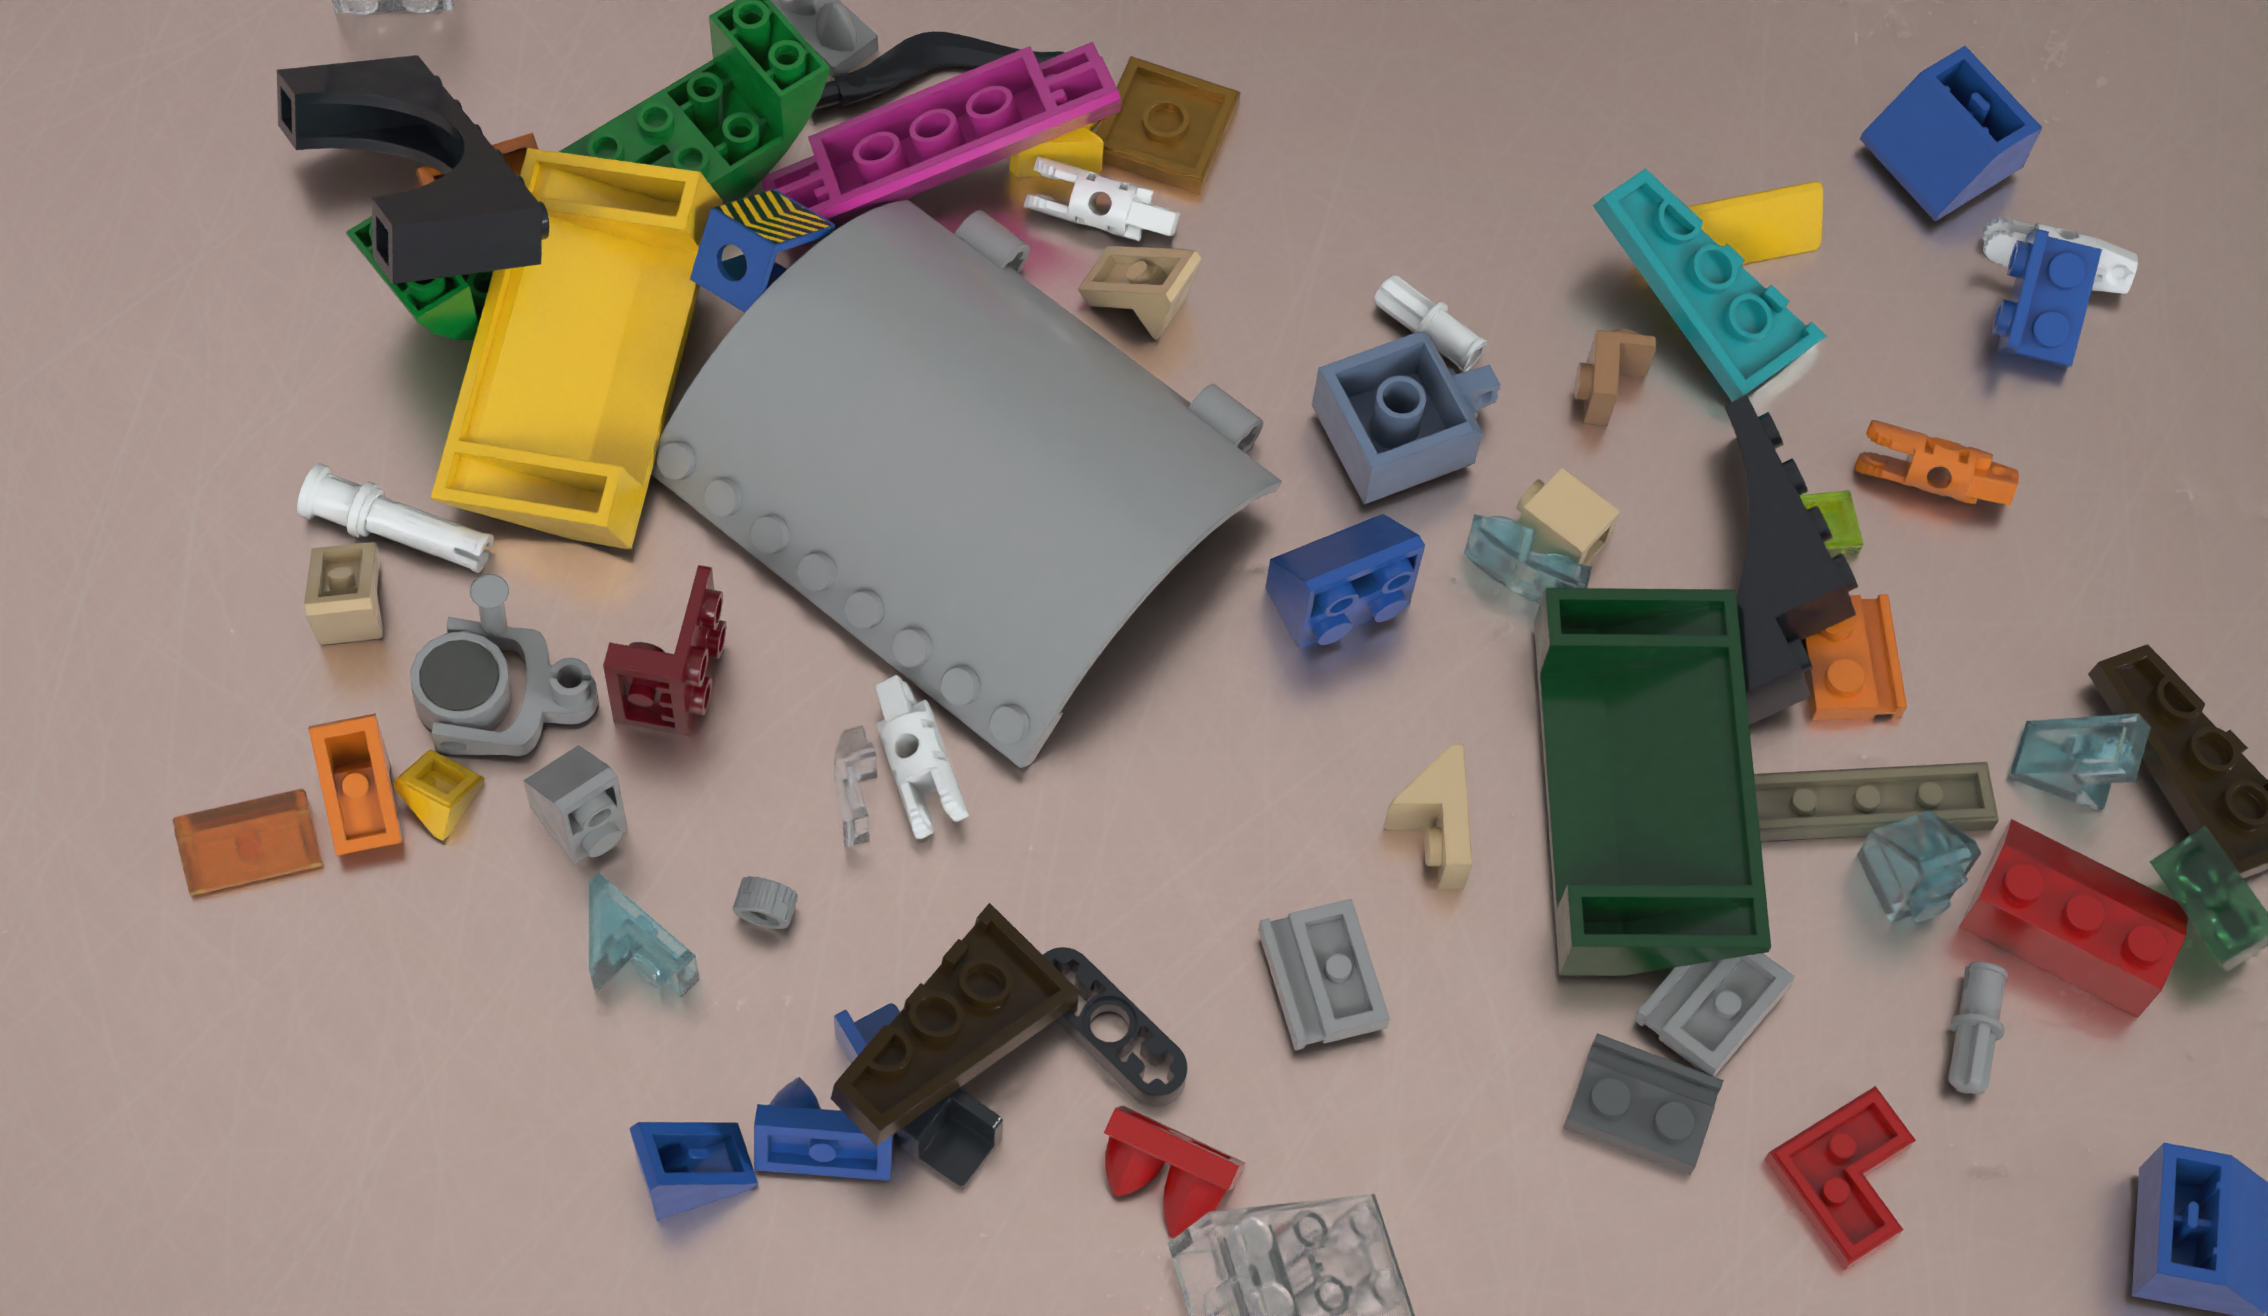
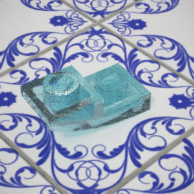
[1464,514,1592,604]

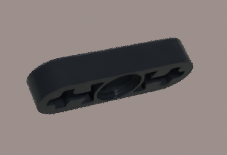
[1043,947,1187,1107]

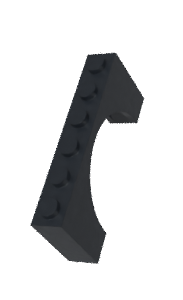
[277,55,550,284]

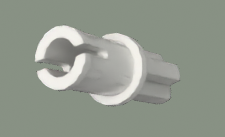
[1374,275,1488,372]

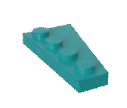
[1593,168,1827,402]

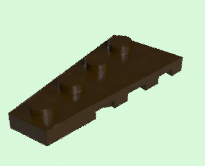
[2088,644,2268,887]
[831,903,1080,1146]

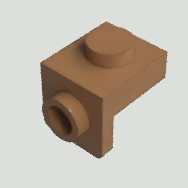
[1574,329,1656,426]

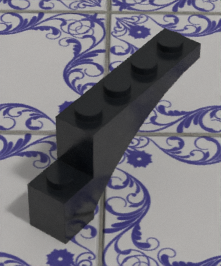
[1725,395,1858,725]

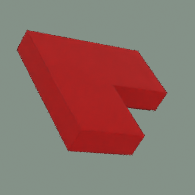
[1764,1086,1916,1271]

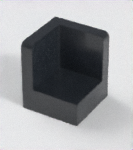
[896,1088,1003,1190]

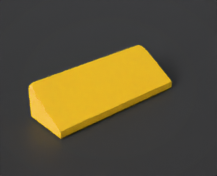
[1687,181,1823,265]

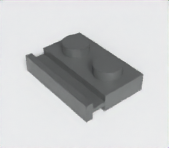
[1563,1033,1724,1175]

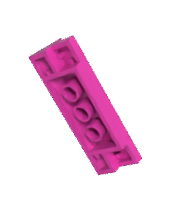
[762,42,1122,228]

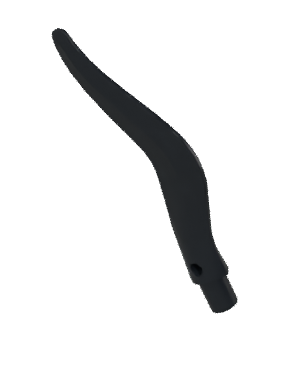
[814,31,1065,110]

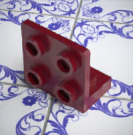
[603,565,727,736]

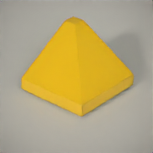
[393,749,485,841]

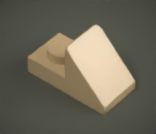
[1077,246,1201,340]
[304,542,383,645]
[1383,744,1472,889]

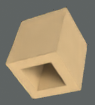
[1514,467,1621,581]

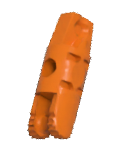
[1854,420,2019,505]

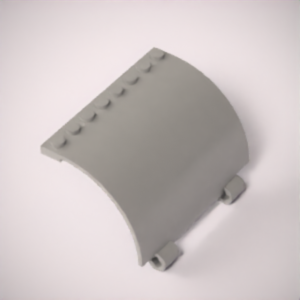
[651,200,1282,768]

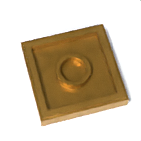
[1096,56,1241,195]

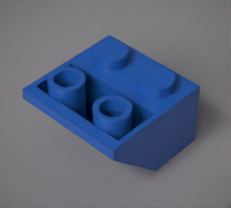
[1860,46,2043,221]
[1265,514,1425,649]
[2132,1143,2268,1316]

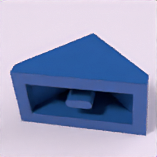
[629,1122,758,1221]

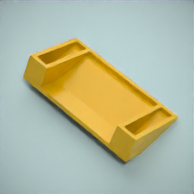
[431,148,723,550]

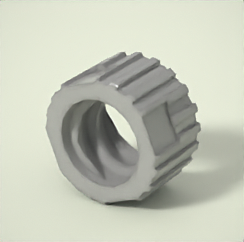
[733,876,798,929]

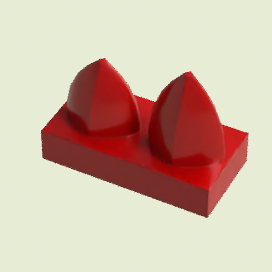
[1104,1106,1246,1238]

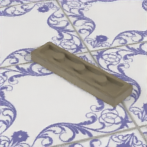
[1754,762,1999,841]

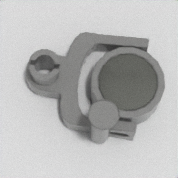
[410,574,598,756]

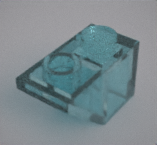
[1857,810,1981,923]

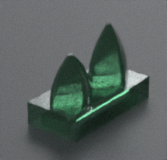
[2149,826,2268,972]

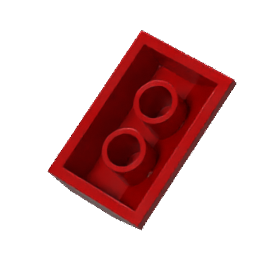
[1959,819,2189,1017]

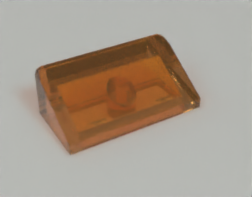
[172,789,323,896]

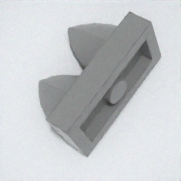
[771,0,878,77]

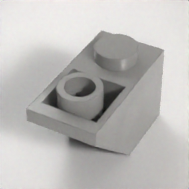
[523,745,628,865]

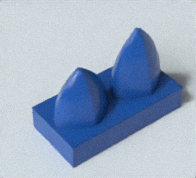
[754,1077,894,1181]

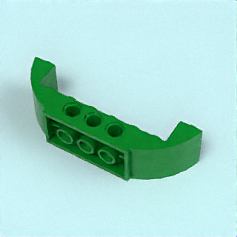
[346,0,830,340]

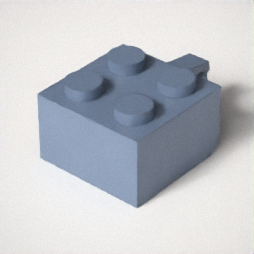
[1312,332,1501,504]

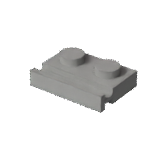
[1258,899,1390,1051]
[1635,953,1795,1077]

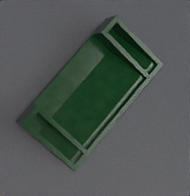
[1534,588,1771,976]

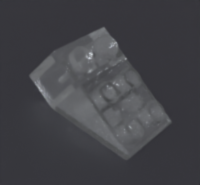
[1168,1194,1415,1316]

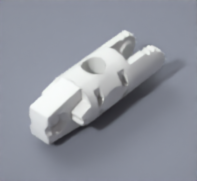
[1023,155,1180,241]
[1983,217,2138,294]
[875,675,969,839]

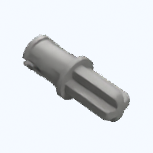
[1948,962,2008,1094]

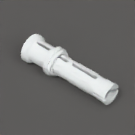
[297,463,494,573]

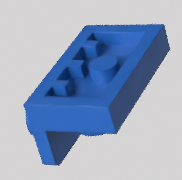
[1992,229,2102,368]

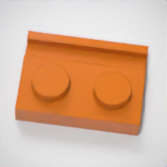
[1801,594,1907,721]

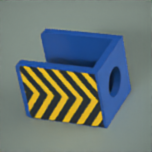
[690,189,835,313]

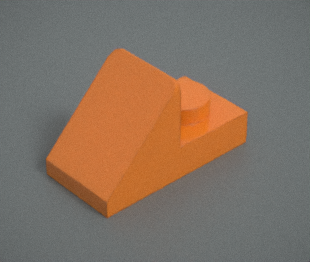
[308,713,402,856]

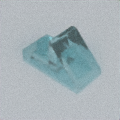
[2010,713,2151,810]
[589,872,700,998]

